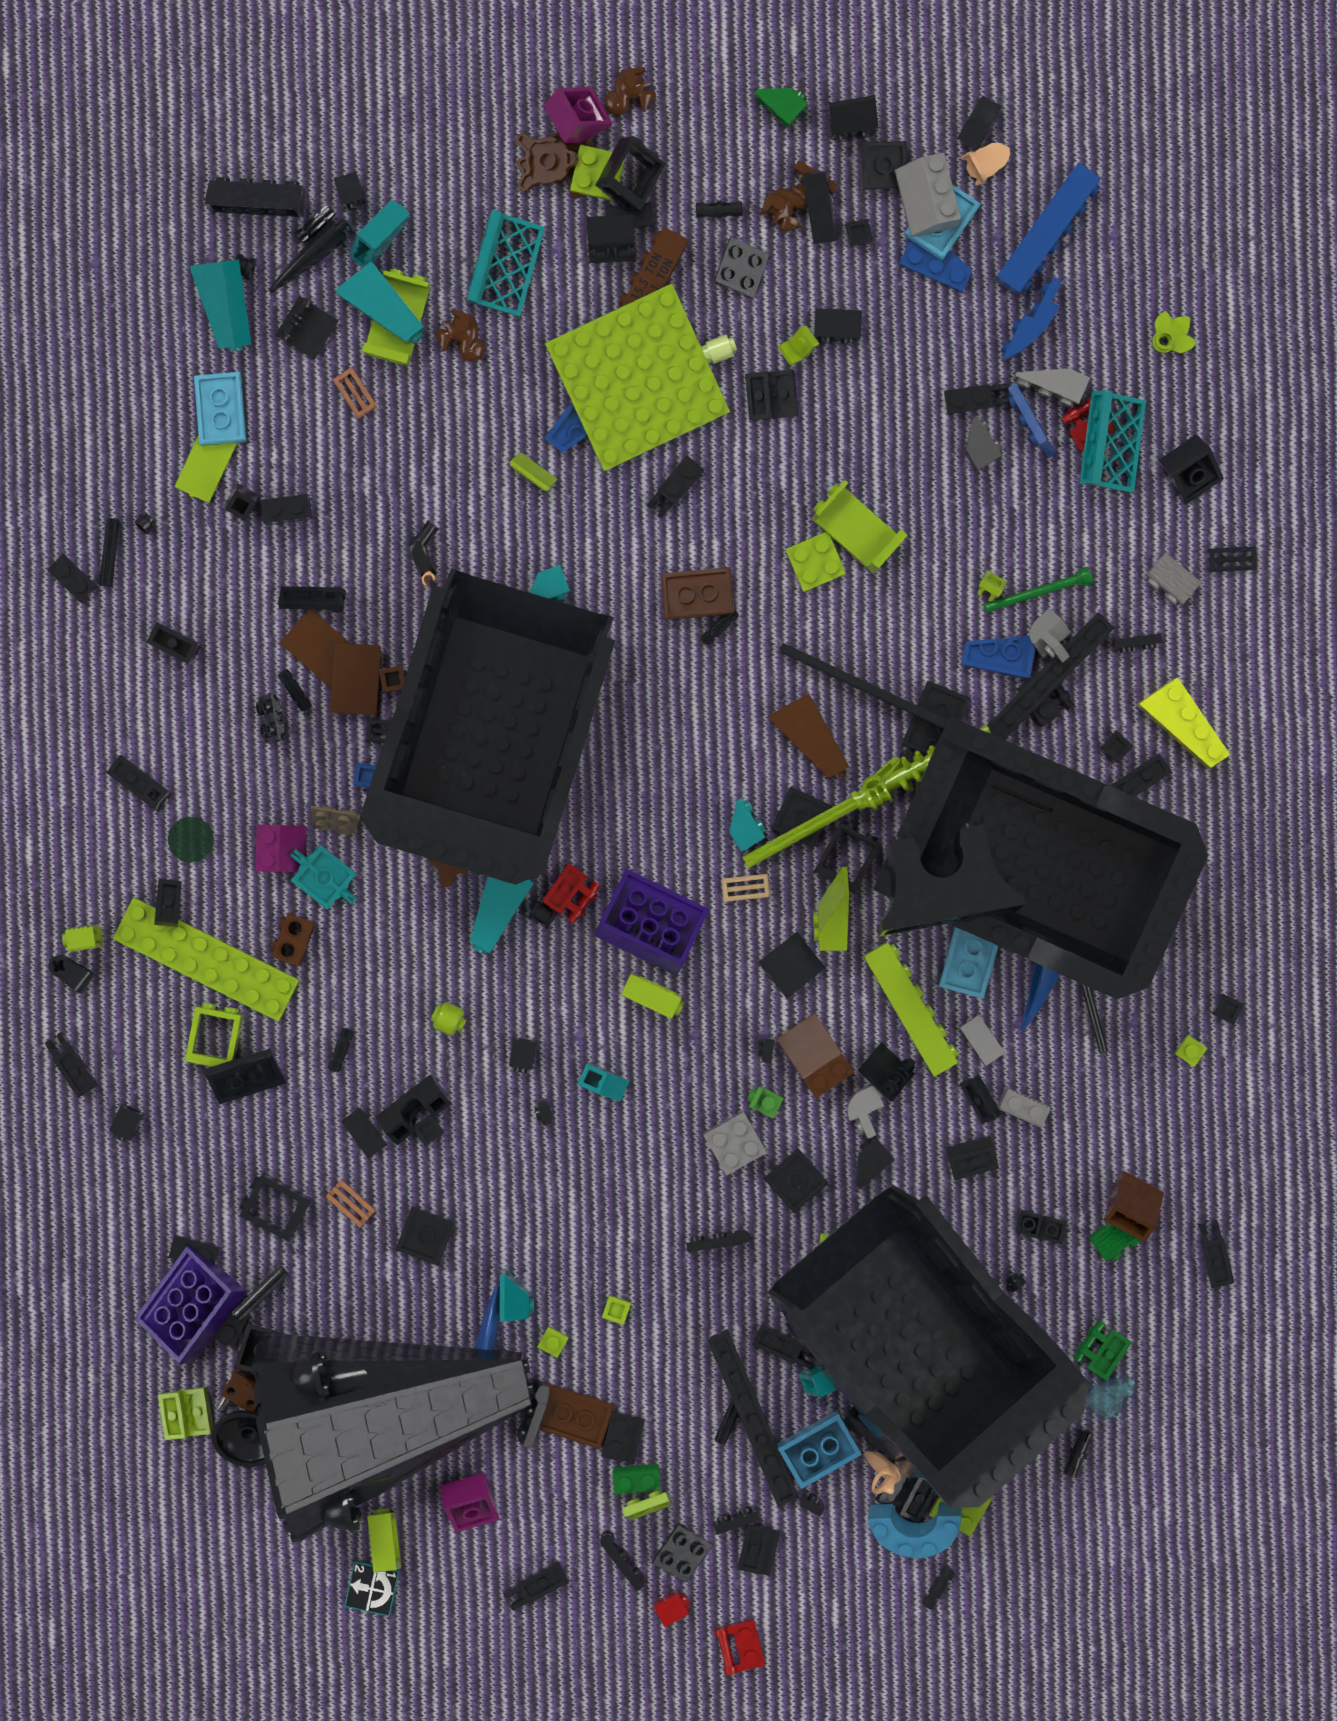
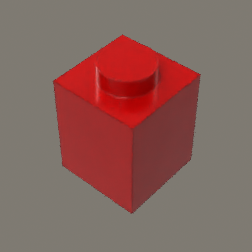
[654,1589,691,1627]

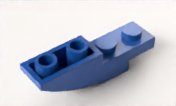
[1000,277,1062,361]

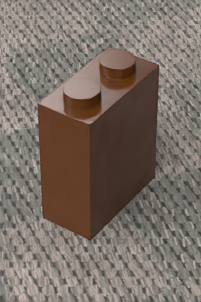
[1104,1170,1164,1242]

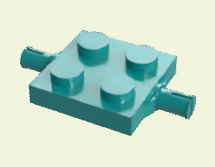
[290,844,357,909]

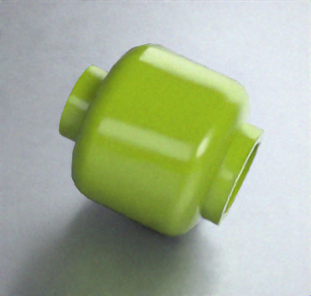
[431,1002,467,1036]

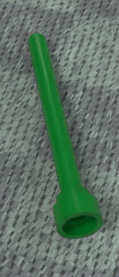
[983,566,1093,612]

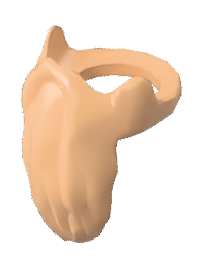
[961,143,1010,186]
[864,1451,901,1495]

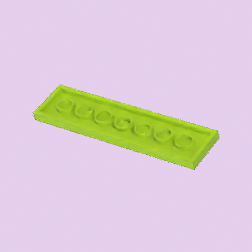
[113,897,300,1022]

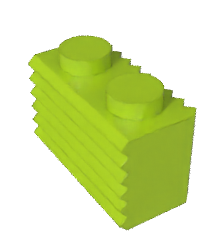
[62,924,103,952]

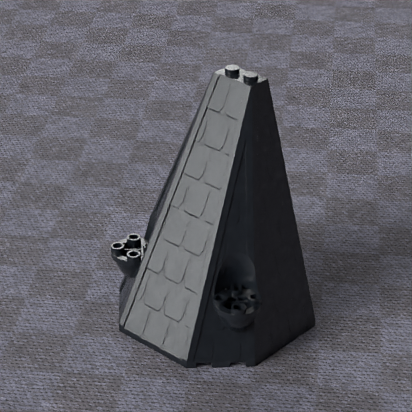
[252,1333,535,1543]

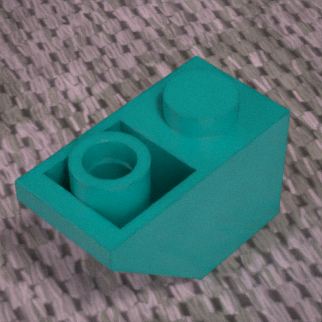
[529,565,571,601]
[729,798,766,852]
[577,1061,630,1102]

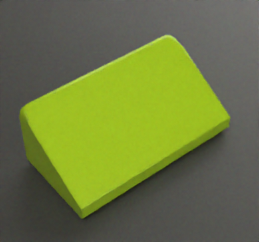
[509,453,557,493]

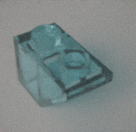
[1086,1376,1136,1420]

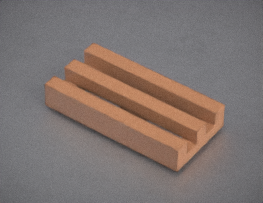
[332,367,378,419]
[326,1179,376,1227]

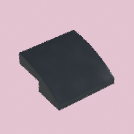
[745,369,798,421]
[758,932,825,998]
[875,1462,935,1523]

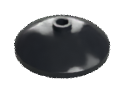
[212,1410,266,1467]

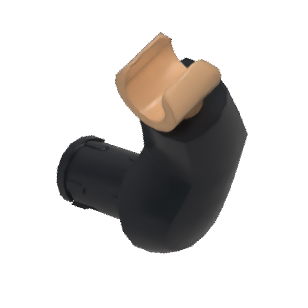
[408,520,439,589]

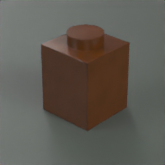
[379,666,406,693]

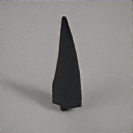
[269,218,350,293]

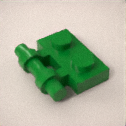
[1073,1319,1132,1381]

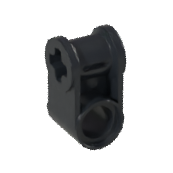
[48,955,95,994]

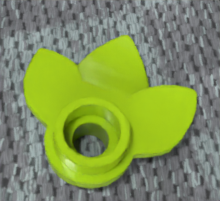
[1152,311,1196,353]

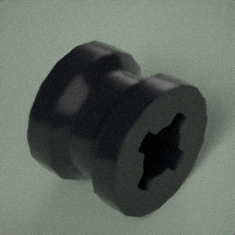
[235,253,257,281]

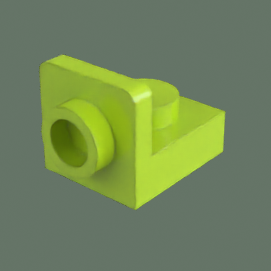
[778,326,819,366]

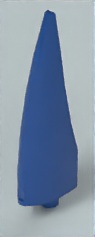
[1020,962,1059,1031]
[474,1286,499,1350]

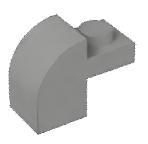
[1030,608,1071,663]
[847,1084,884,1138]

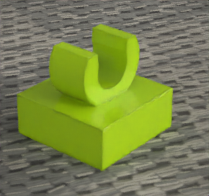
[978,570,1007,602]

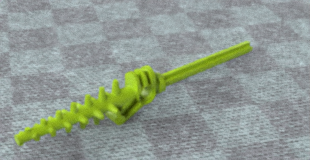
[743,725,991,868]

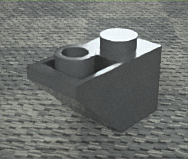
[964,416,1003,472]

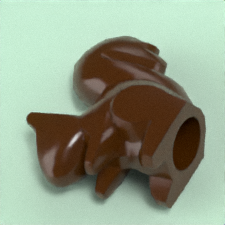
[604,67,656,116]
[759,184,808,233]
[436,309,485,362]

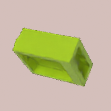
[621,972,684,1019]
[185,1002,244,1067]
[367,1508,402,1573]

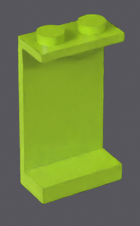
[362,268,431,367]
[811,480,908,574]

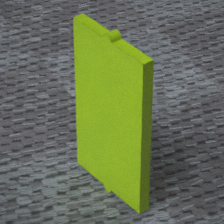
[175,435,237,503]

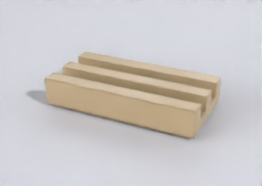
[721,874,770,902]

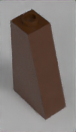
[768,693,849,780]

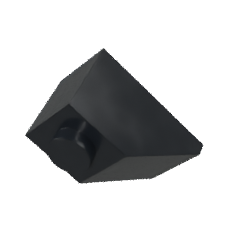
[856,1136,895,1190]

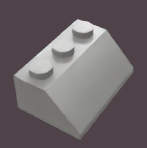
[895,153,961,237]

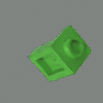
[747,1085,784,1118]

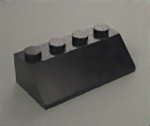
[205,177,305,218]

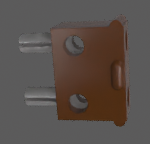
[217,1369,258,1411]

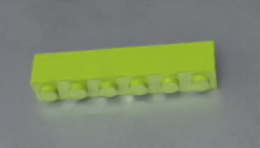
[863,941,959,1077]

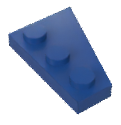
[899,240,972,293]
[1008,383,1057,458]
[961,636,1036,680]

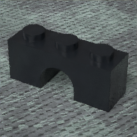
[375,1074,452,1145]

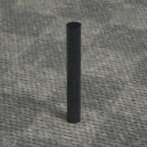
[1081,985,1108,1053]

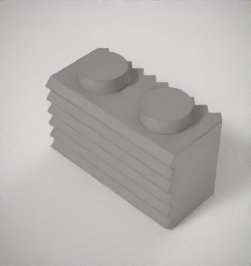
[1145,553,1201,605]
[997,1087,1050,1128]

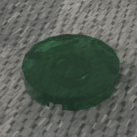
[168,817,215,863]

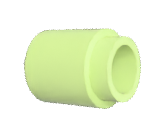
[701,334,737,364]

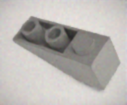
[1013,368,1090,407]

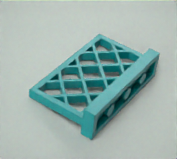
[465,209,545,317]
[1079,390,1146,493]

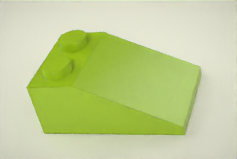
[813,867,849,951]

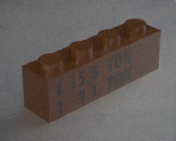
[618,226,688,307]

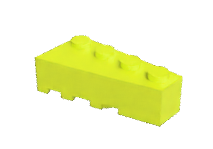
[1136,678,1230,768]

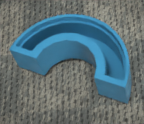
[868,1502,963,1558]

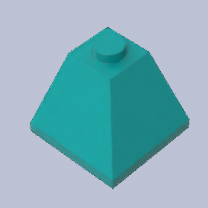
[500,1269,534,1322]

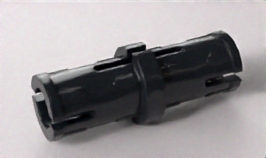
[696,200,743,219]
[1063,1429,1094,1478]

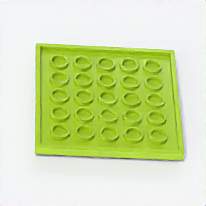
[545,283,730,471]

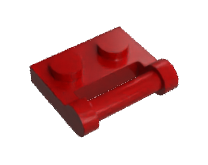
[714,1618,765,1676]

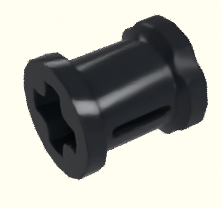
[527,901,558,930]

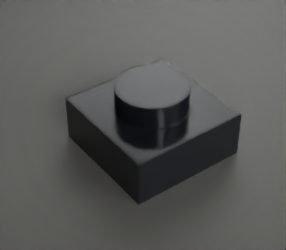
[845,219,873,248]
[1100,730,1133,763]
[1212,993,1244,1025]
[535,1099,553,1126]
[413,1114,444,1146]
[799,1493,825,1517]

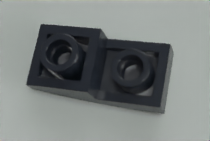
[957,95,1003,150]
[1015,1210,1068,1244]

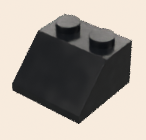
[826,95,878,142]
[1158,434,1224,505]

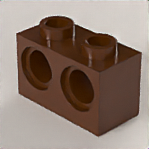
[271,913,316,967]

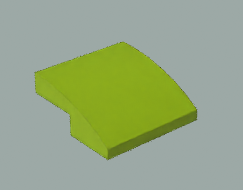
[158,1387,214,1440]

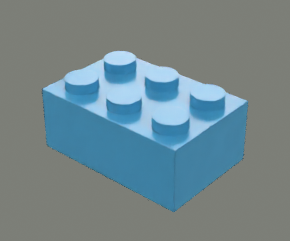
[777,1409,862,1489]

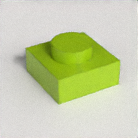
[1174,1035,1207,1067]
[602,1294,631,1325]
[537,1326,569,1358]

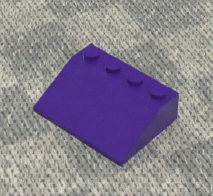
[593,869,709,976]
[134,1246,247,1364]

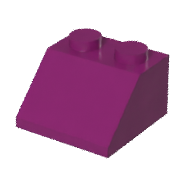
[544,87,613,143]
[255,825,306,872]
[440,1473,500,1533]

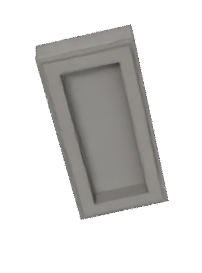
[959,1015,1005,1066]

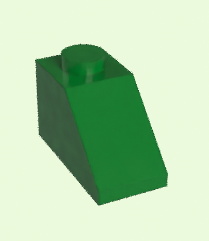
[754,88,808,129]

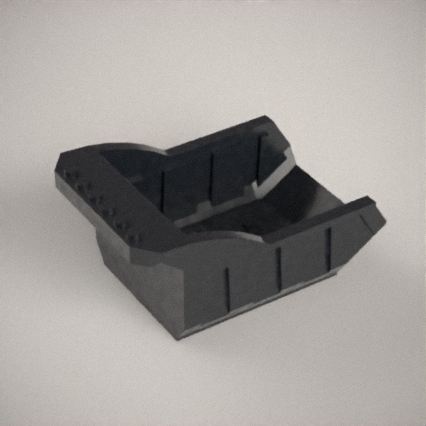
[360,568,615,885]
[768,1185,1089,1508]

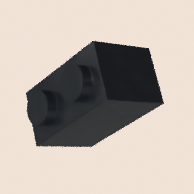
[814,308,862,345]
[260,494,313,526]
[146,622,202,665]

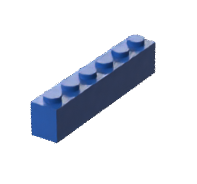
[995,162,1101,296]

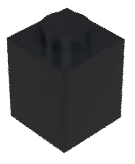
[334,172,366,211]
[224,483,257,521]
[509,1037,537,1073]
[109,1104,145,1142]

